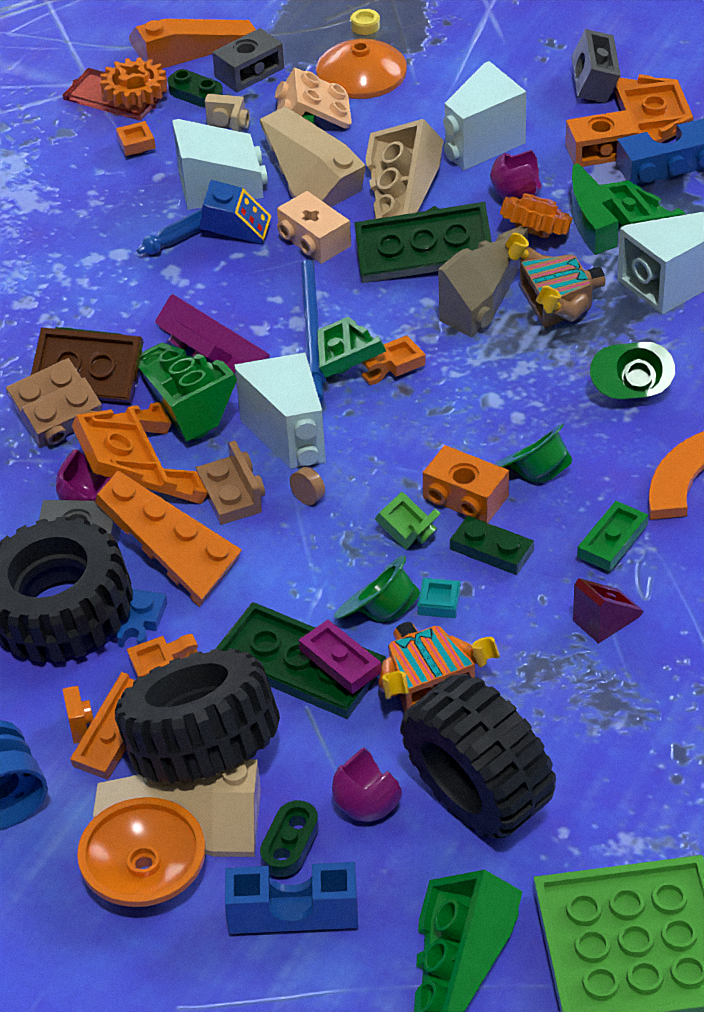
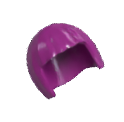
[490,150,542,200]
[56,449,111,501]
[332,748,402,822]

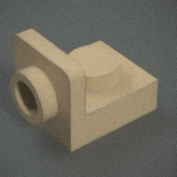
[205,94,250,132]

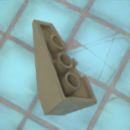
[438,226,528,338]

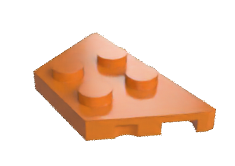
[613,71,693,143]

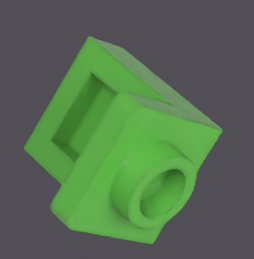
[374,492,441,550]

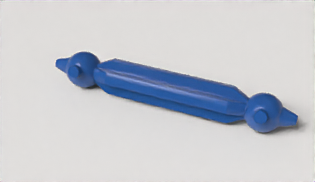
[137,208,203,255]

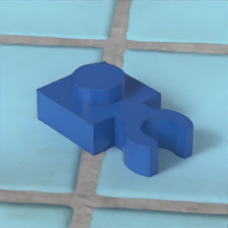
[117,589,167,648]

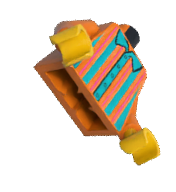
[378,622,500,712]

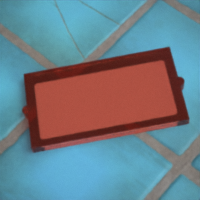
[63,68,166,121]

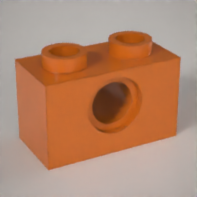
[565,110,638,167]
[422,445,509,523]

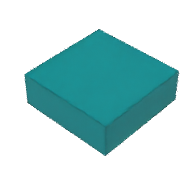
[418,578,461,618]

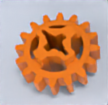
[100,57,167,108]
[499,193,573,238]

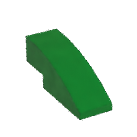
[571,163,619,255]

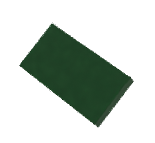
[354,202,492,283]
[215,602,386,719]

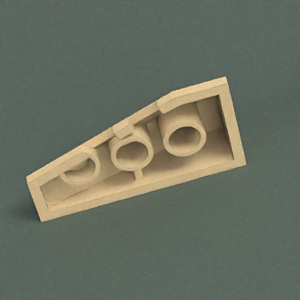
[260,106,366,207]
[366,119,444,219]
[93,759,261,857]

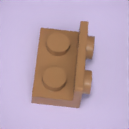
[195,441,265,525]

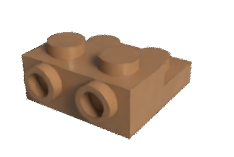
[6,358,102,448]

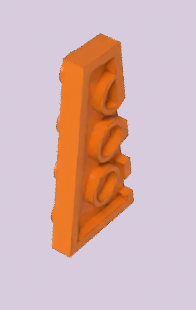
[95,471,242,607]

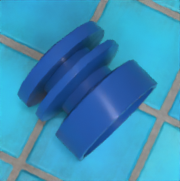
[0,720,48,830]

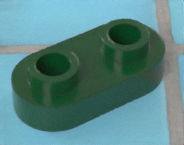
[167,69,223,108]
[260,800,319,877]

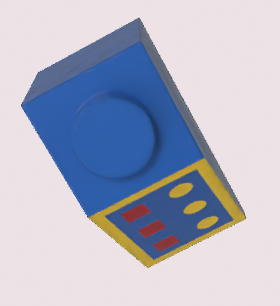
[200,180,271,245]

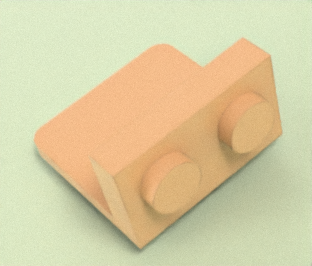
[275,67,352,129]

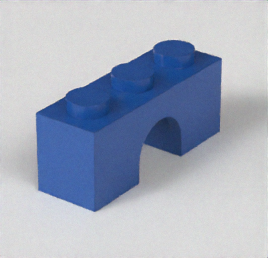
[616,119,704,185]
[225,862,359,934]

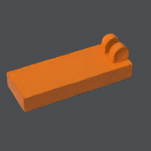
[70,672,135,780]

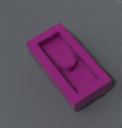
[299,619,382,694]

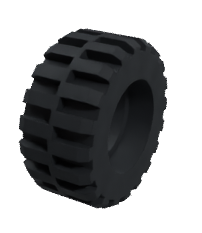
[0,517,133,663]
[115,649,280,784]
[400,674,556,839]

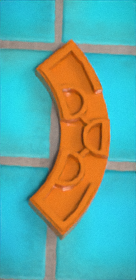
[649,431,704,520]

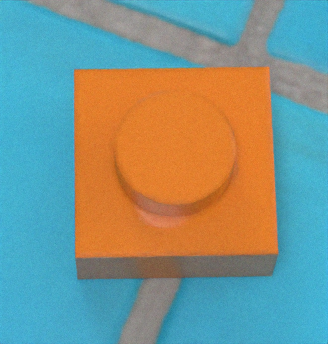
[115,121,156,156]
[62,685,93,744]

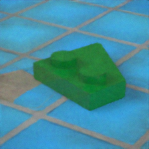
[600,181,685,226]
[317,317,386,378]

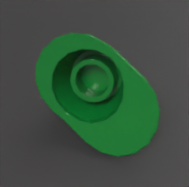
[590,342,675,399]
[495,423,572,483]
[334,556,420,622]

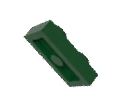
[450,515,534,575]

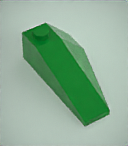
[138,342,237,442]
[414,869,523,1012]

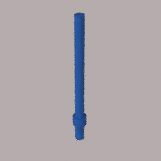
[301,260,326,403]

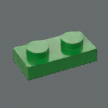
[577,500,648,572]

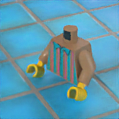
[505,233,605,328]

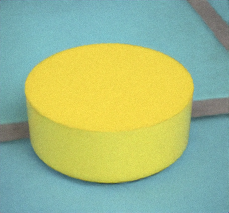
[350,9,380,35]

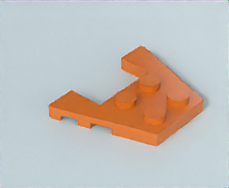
[72,402,208,504]

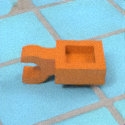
[362,335,426,385]
[126,634,198,678]

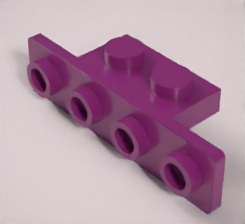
[155,294,270,374]

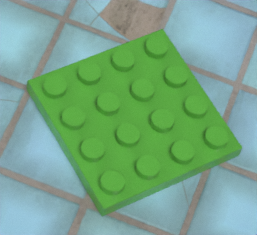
[533,855,704,1012]

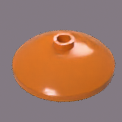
[316,39,407,99]
[77,797,206,907]

